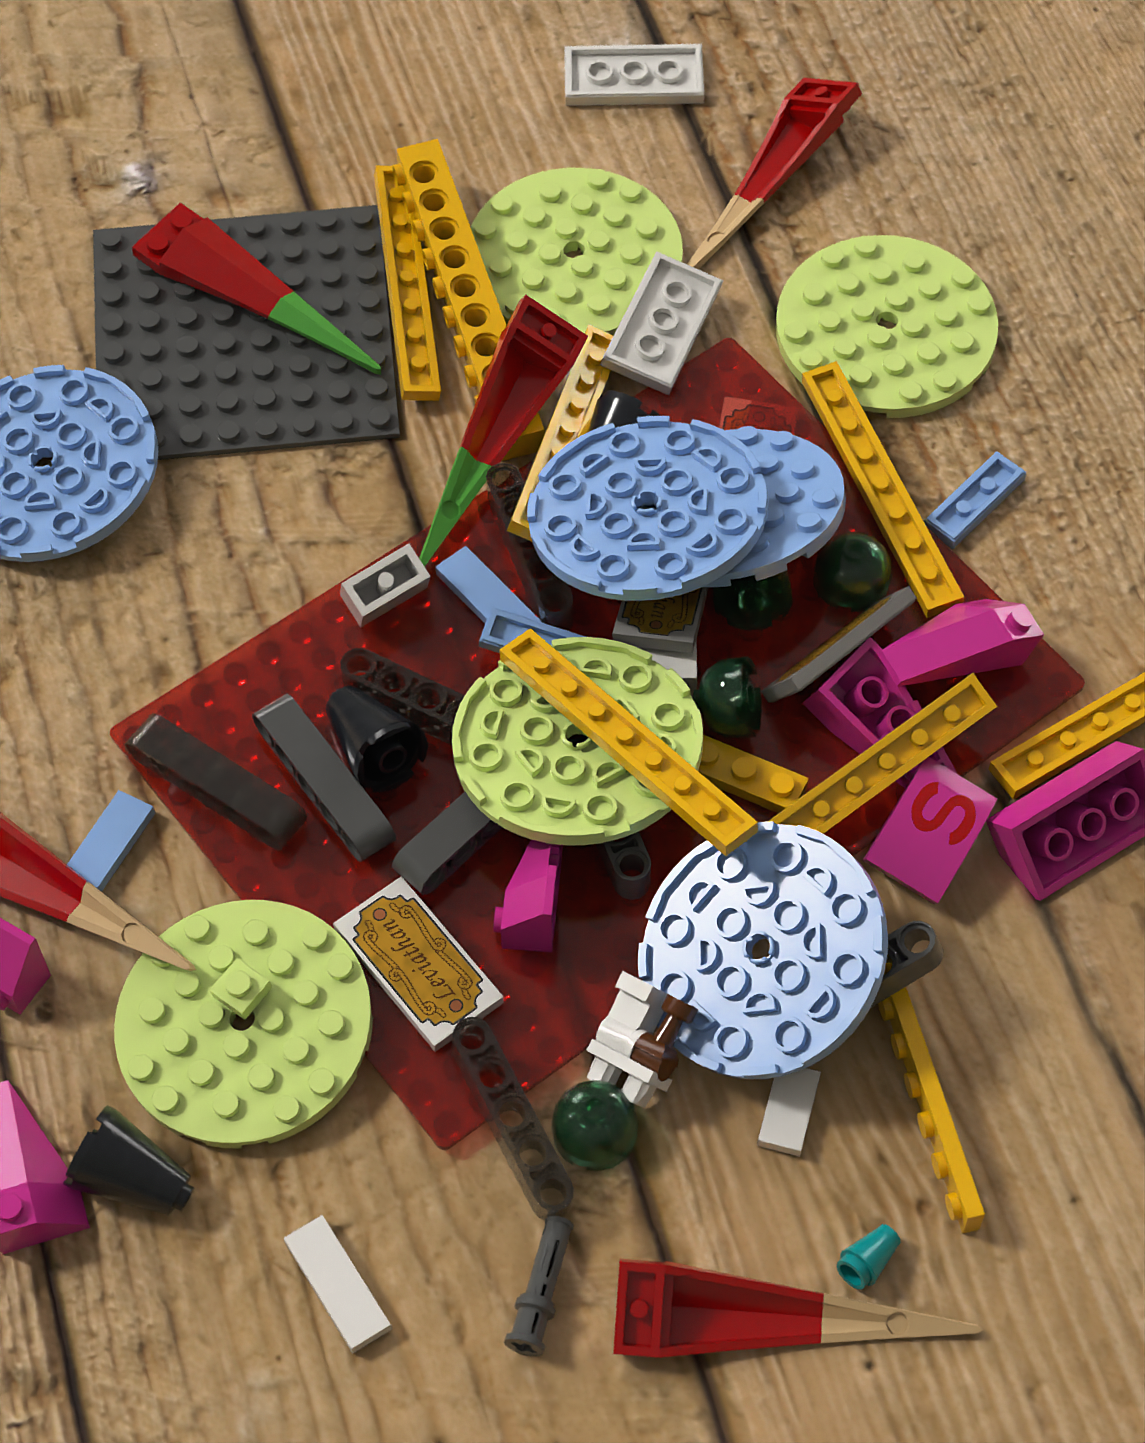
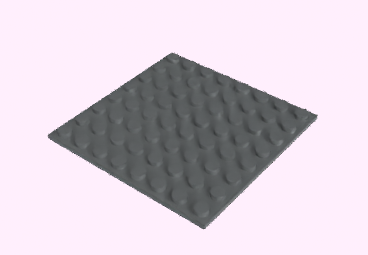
[93,205,400,460]

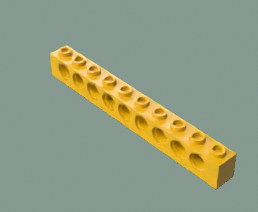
[392,139,545,461]

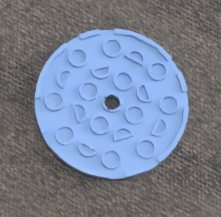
[0,365,158,562]
[527,416,768,601]
[637,426,846,587]
[638,822,888,1079]

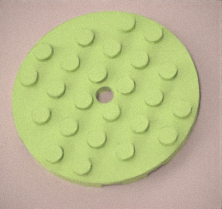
[471,168,683,336]
[776,235,998,418]
[452,637,703,845]
[114,900,373,1148]

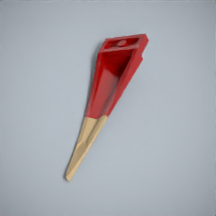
[687,78,862,270]
[0,812,196,971]
[613,1259,982,1358]

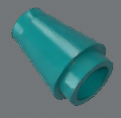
[836,1224,901,1290]

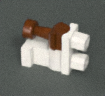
[586,971,698,1108]

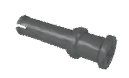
[504,1216,574,1356]

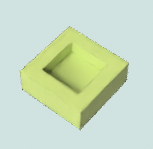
[209,958,272,1020]

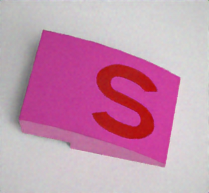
[863,757,997,904]

